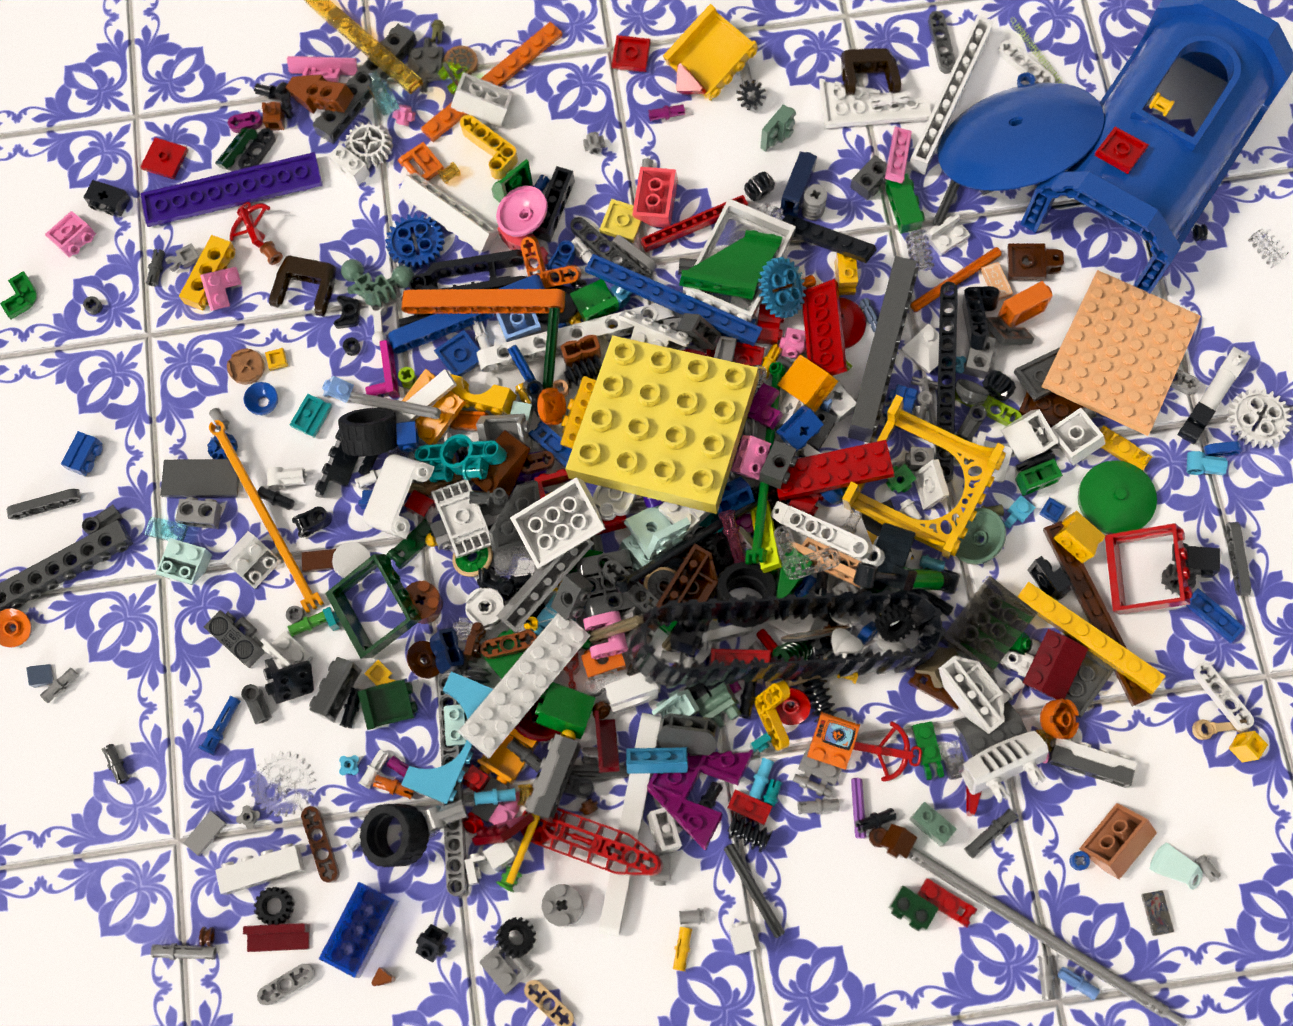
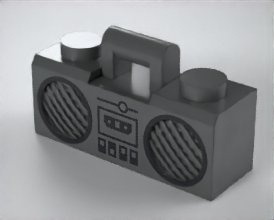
[204,610,265,669]

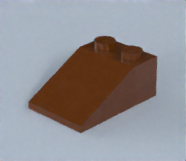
[471,430,531,496]

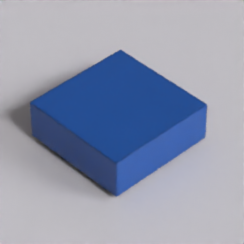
[1039,497,1066,523]

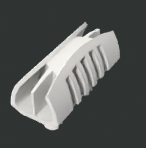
[961,731,1048,803]

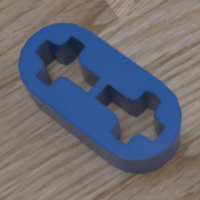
[1203,441,1242,457]
[857,621,878,645]

